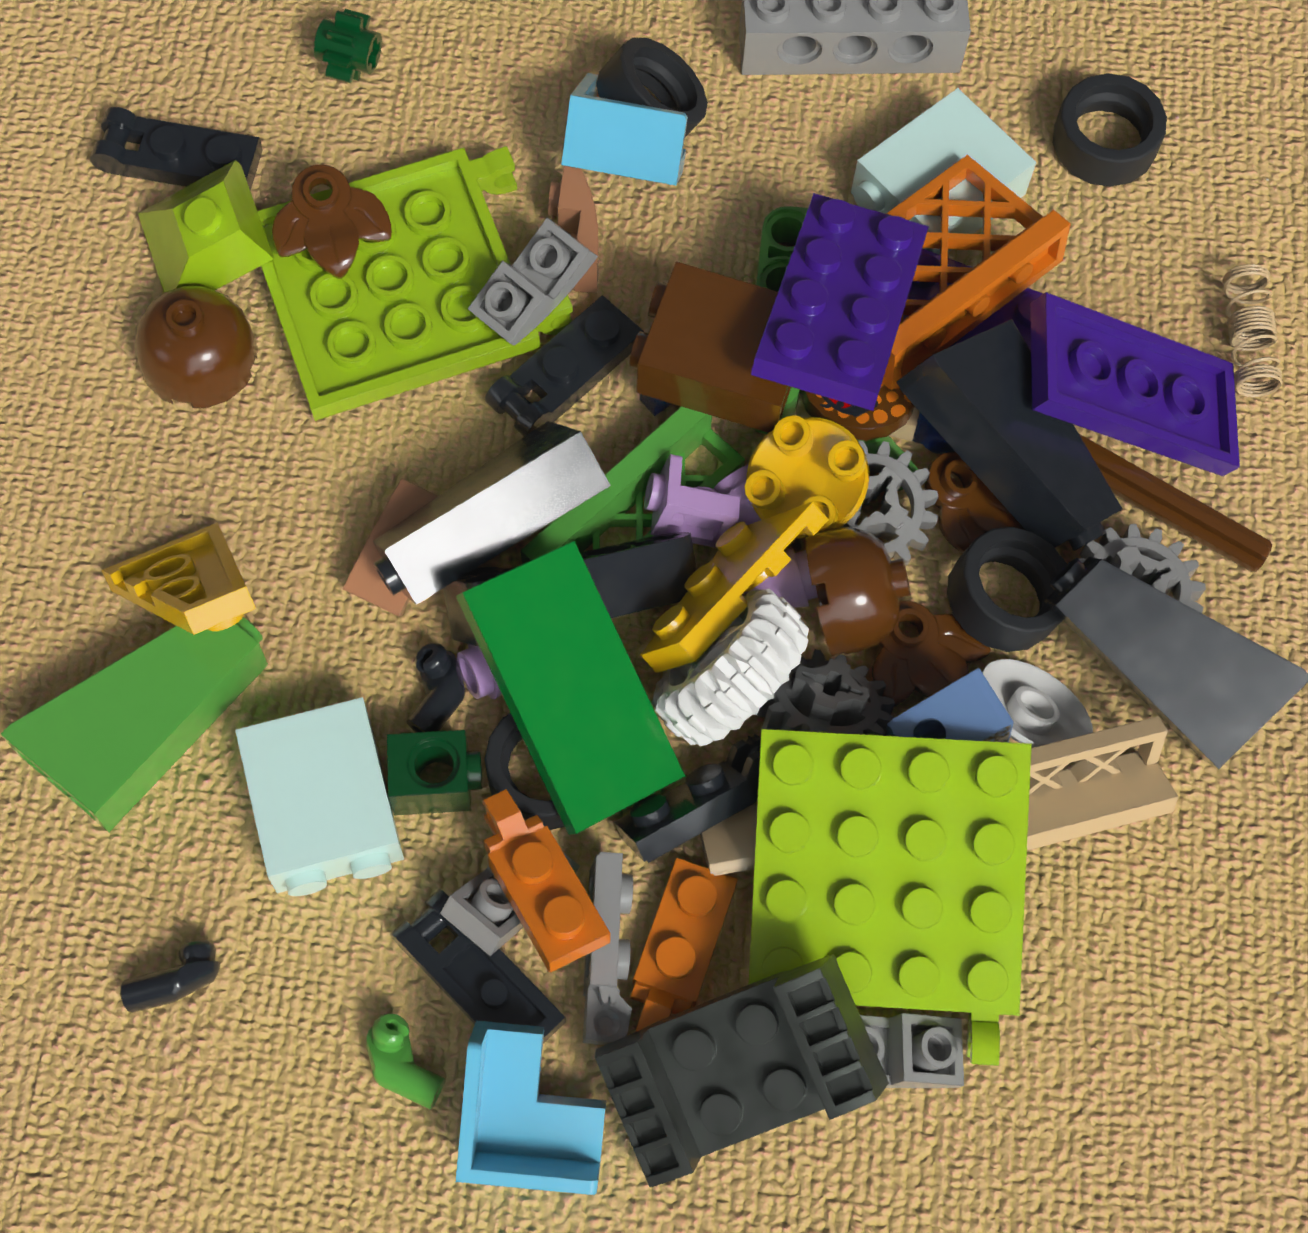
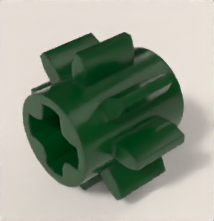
[314,9,382,83]

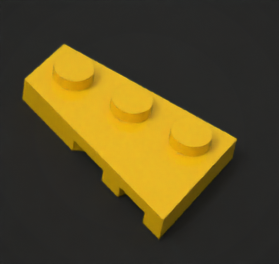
[640,501,829,673]
[101,522,256,635]

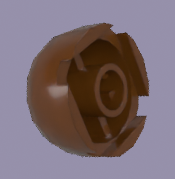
[134,286,258,408]
[805,527,911,656]

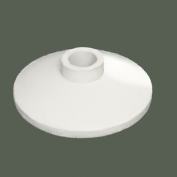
[982,659,1093,748]

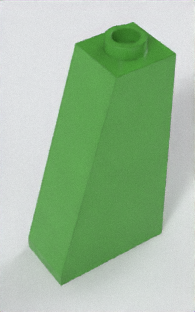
[0,617,268,832]

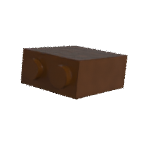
[629,261,792,433]

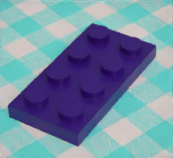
[751,193,929,411]
[1030,292,1240,476]

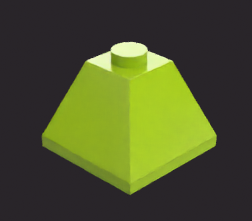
[138,160,274,292]

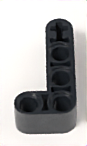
[443,532,697,646]

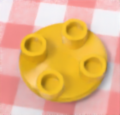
[745,415,869,538]

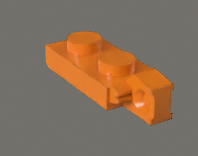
[483,789,610,973]
[631,858,738,1032]

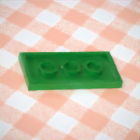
[456,541,685,835]

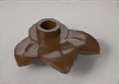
[272,164,392,279]
[925,452,1025,553]
[872,601,991,707]

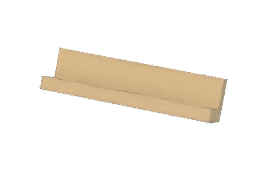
[1027,716,1178,851]

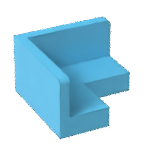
[561,73,688,186]
[456,1021,606,1195]

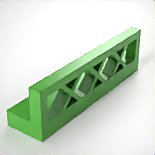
[521,406,745,565]

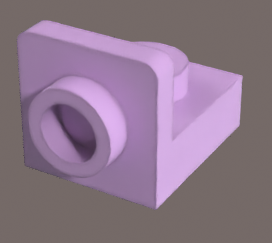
[644,454,740,548]

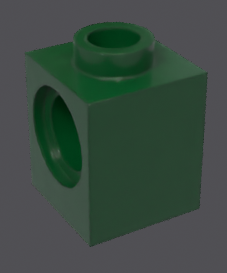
[387,730,482,816]

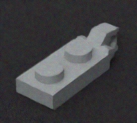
[583,852,633,1045]

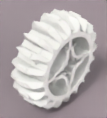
[652,588,809,746]

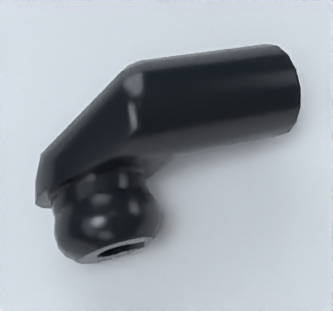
[406,643,465,733]
[120,940,221,1013]

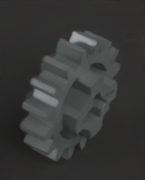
[757,649,895,736]

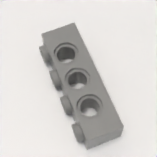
[739,0,971,75]

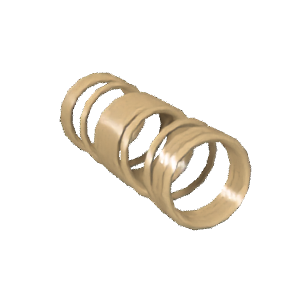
[1222,264,1283,397]

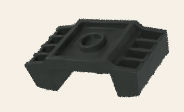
[595,954,889,1188]

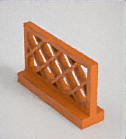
[882,155,1071,391]

